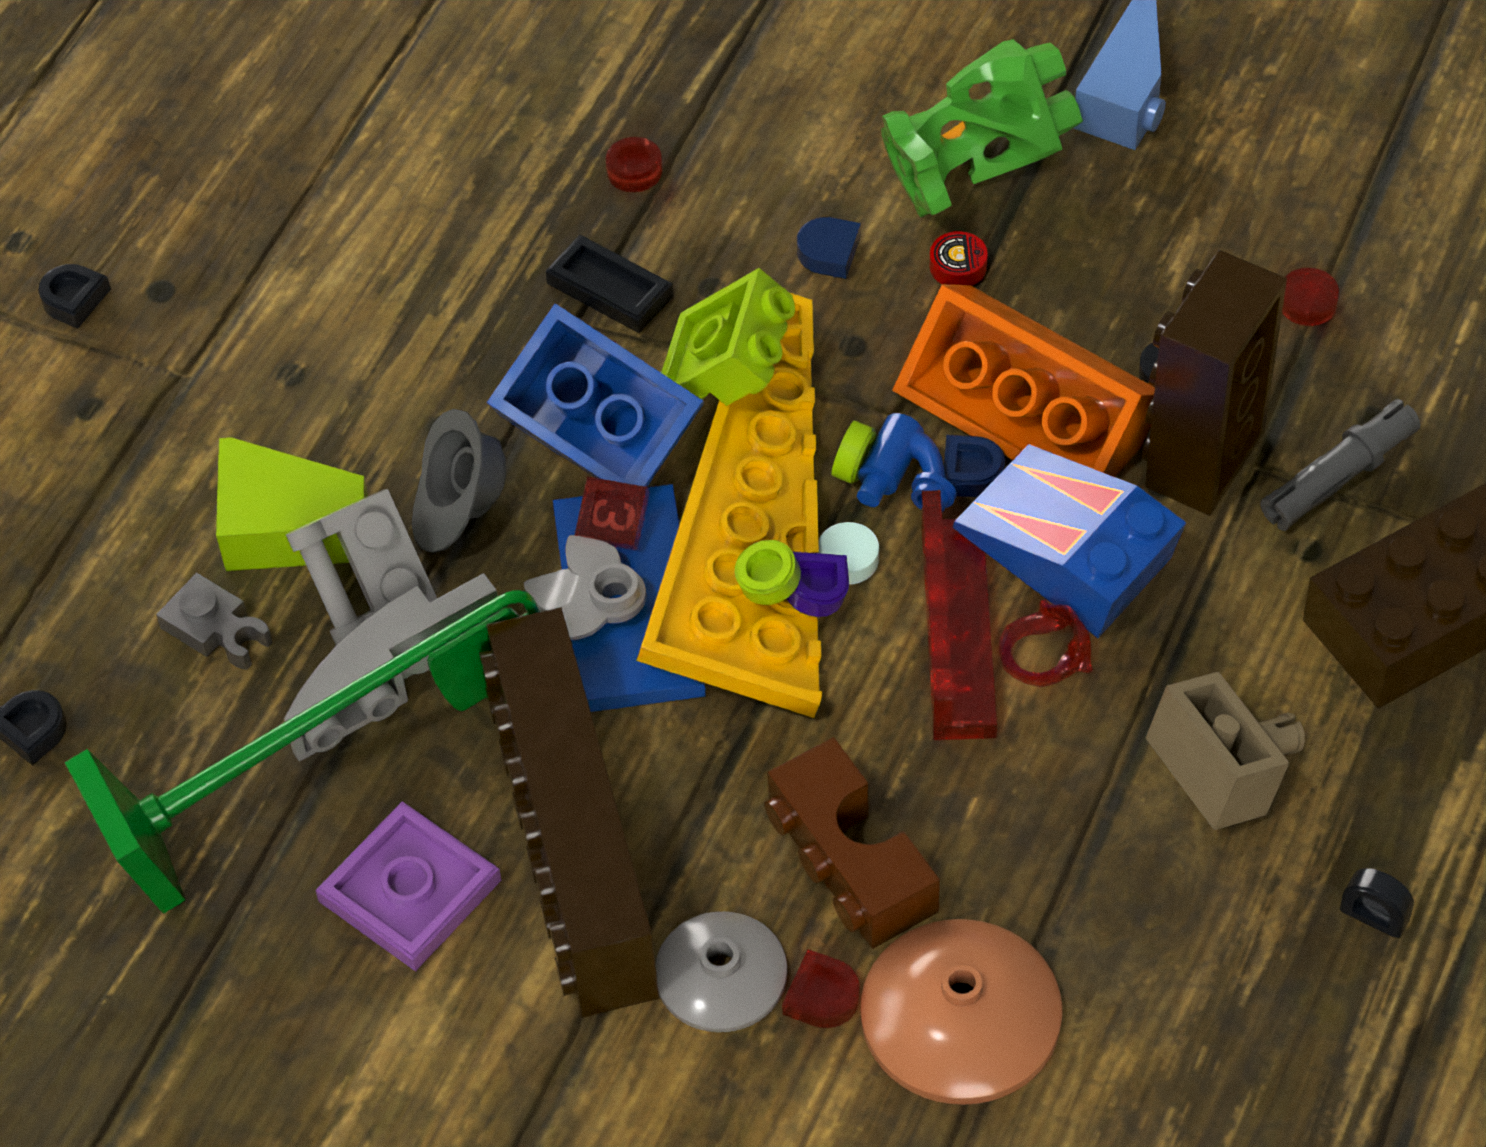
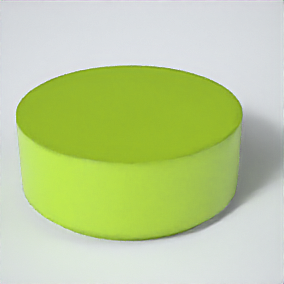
[831,420,876,484]
[735,540,801,605]

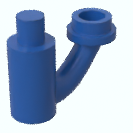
[857,413,957,514]

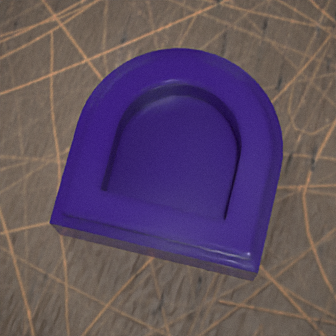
[787,551,849,617]

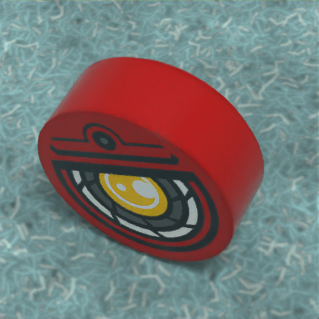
[929,231,988,286]

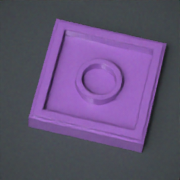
[315,801,501,972]

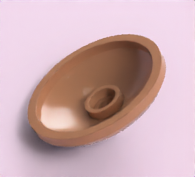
[861,919,1062,1105]

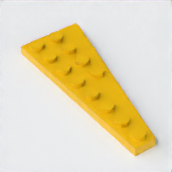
[636,292,822,718]

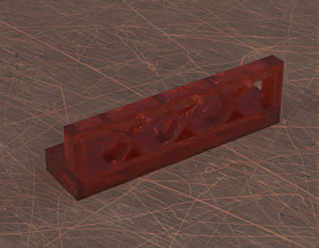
[921,490,997,740]

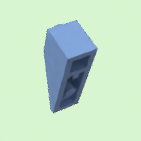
[1074,0,1166,150]

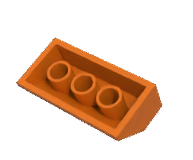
[892,284,1155,477]

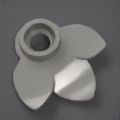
[524,535,647,640]

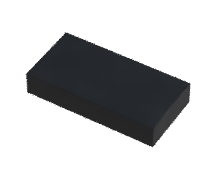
[545,235,674,334]

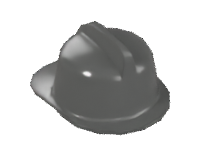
[412,409,507,553]

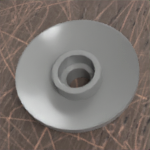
[655,911,787,1033]

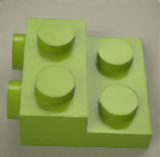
[661,268,795,406]

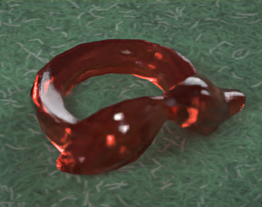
[999,600,1093,687]

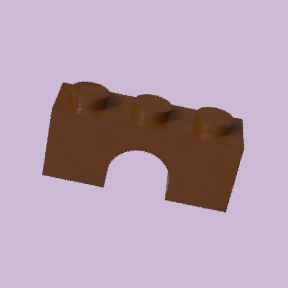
[764,737,940,949]

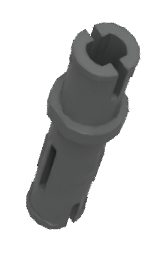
[1260,399,1421,531]

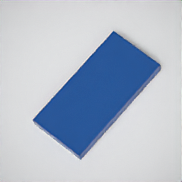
[553,484,706,712]

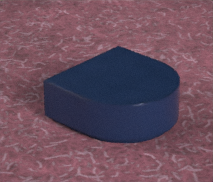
[797,217,861,279]
[944,435,1005,497]

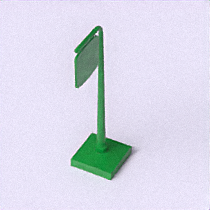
[64,590,541,914]

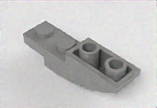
[284,573,500,762]

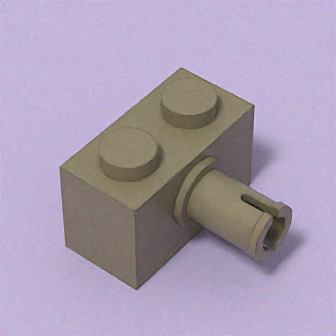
[1146,672,1305,830]

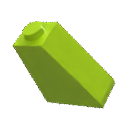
[216,437,368,571]

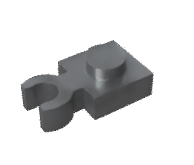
[156,573,273,670]

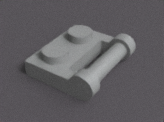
[286,489,437,646]

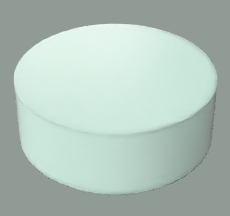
[818,522,879,584]

